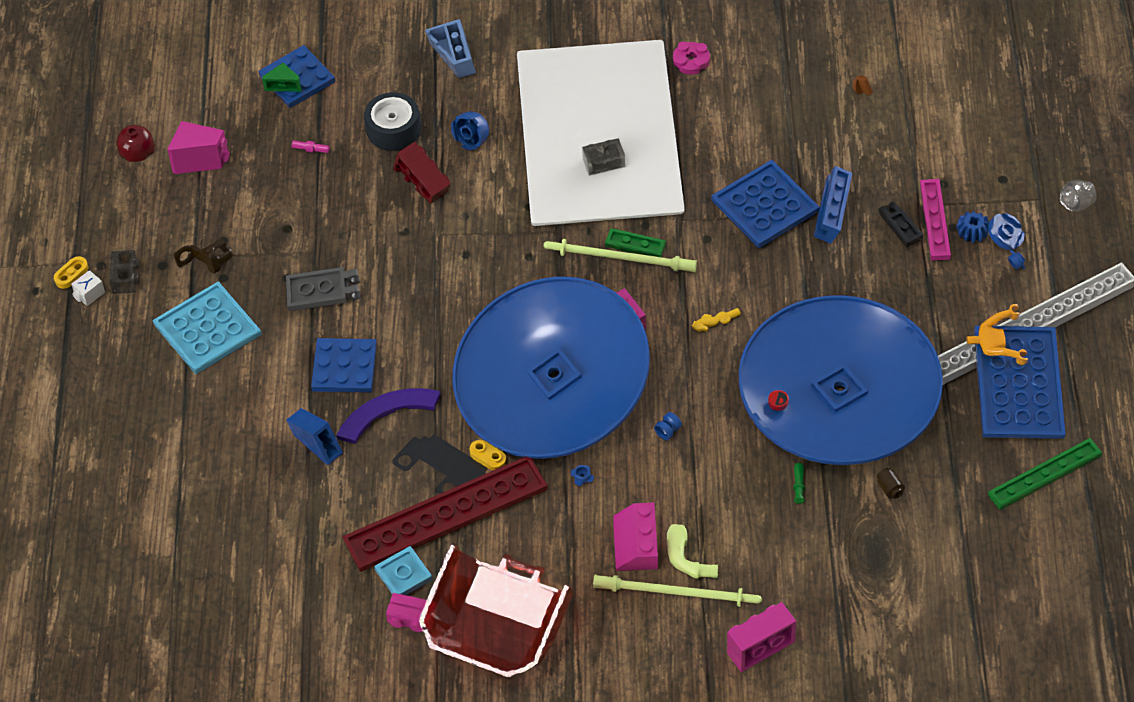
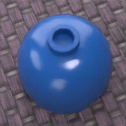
[451,111,489,150]

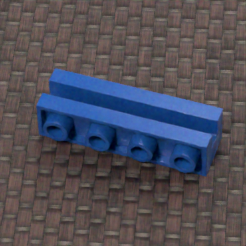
[813,166,852,243]

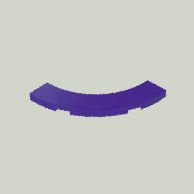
[336,388,441,444]

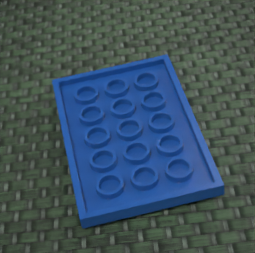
[974,326,1066,439]

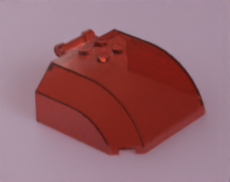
[419,543,574,678]

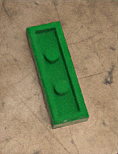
[605,228,666,257]

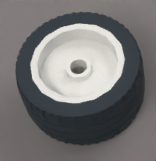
[364,92,421,151]

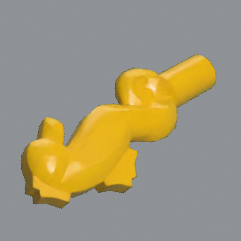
[692,308,741,332]

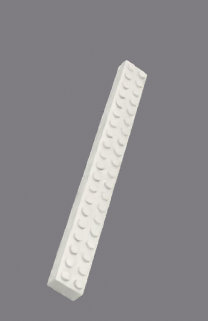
[938,262,1134,385]

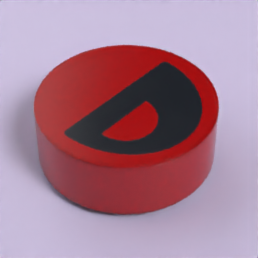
[768,390,789,411]

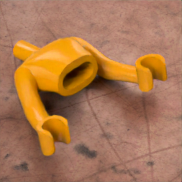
[966,304,1028,365]

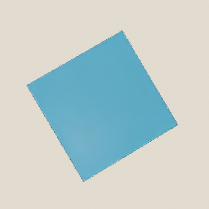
[153,281,262,374]

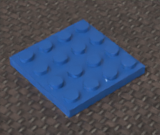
[711,160,820,249]

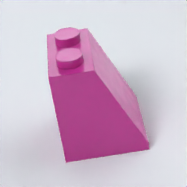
[167,121,230,174]

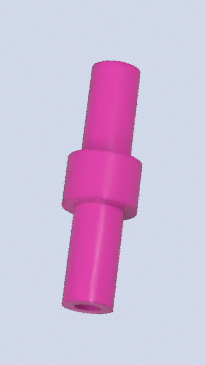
[292,140,330,153]

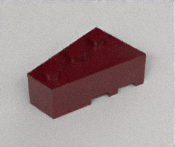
[393,142,450,204]

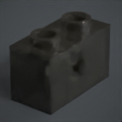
[582,138,625,176]

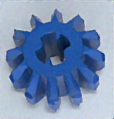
[957,211,989,243]

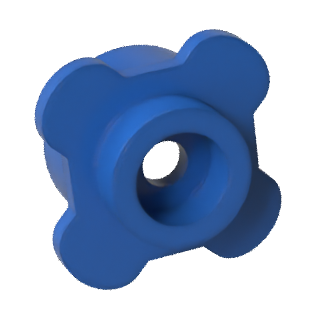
[1007,250,1026,270]
[571,465,594,486]

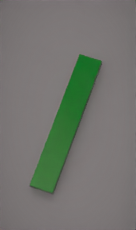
[988,438,1102,510]

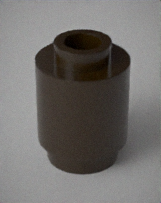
[876,468,905,499]

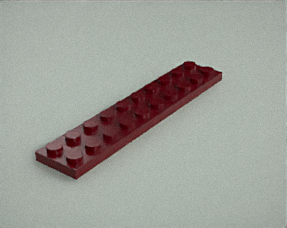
[342,457,548,572]

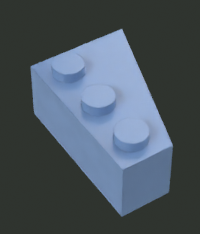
[425,19,476,78]

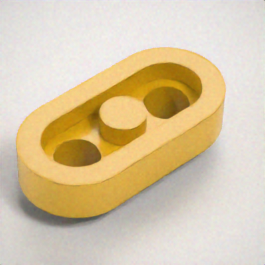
[54,257,88,289]
[469,440,506,471]

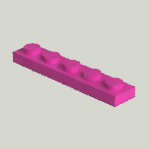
[920,179,951,261]

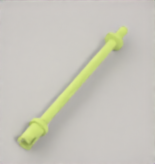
[544,239,697,273]
[593,575,762,607]

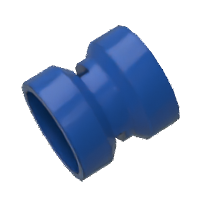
[654,412,682,440]

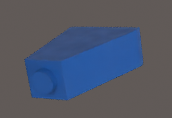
[286,408,343,465]

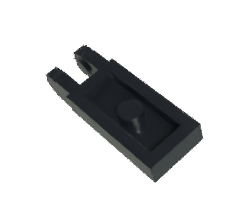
[878,201,923,247]

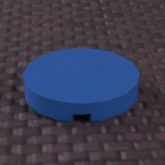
[988,213,1025,250]

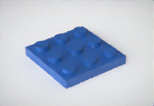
[258,45,335,108]
[311,338,377,393]

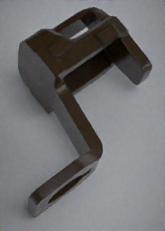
[174,239,233,274]

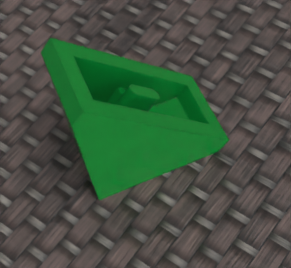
[262,63,302,92]

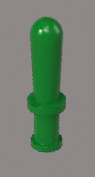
[793,462,805,504]

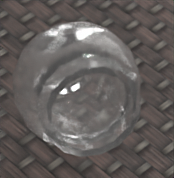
[1060,179,1096,212]

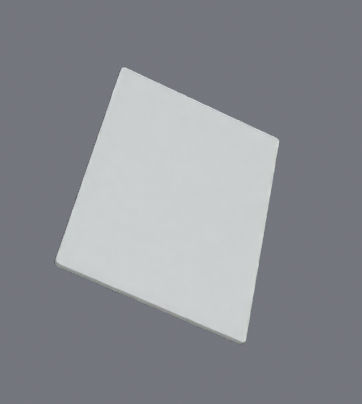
[517,40,684,226]

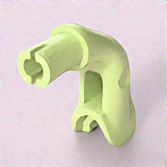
[667,524,718,579]

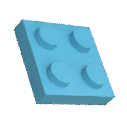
[374,546,433,595]

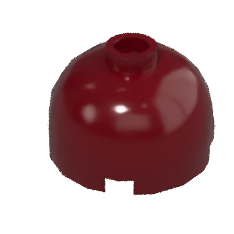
[116,124,155,162]

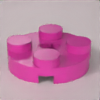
[673,42,710,75]

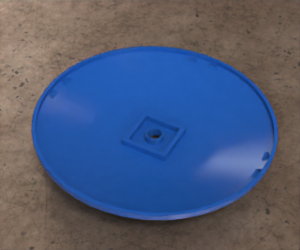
[452,277,650,459]
[739,296,943,465]

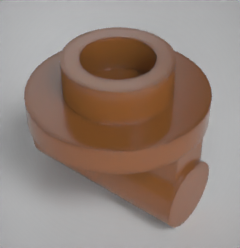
[853,75,873,95]

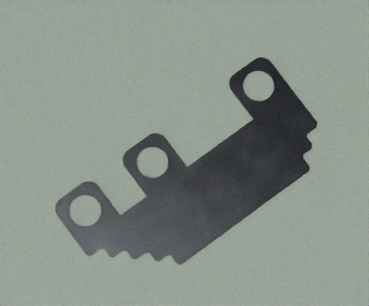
[392,435,488,494]

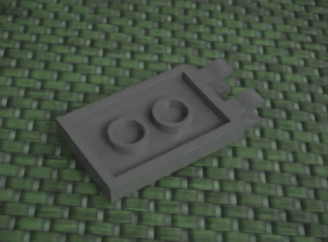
[286,267,361,311]

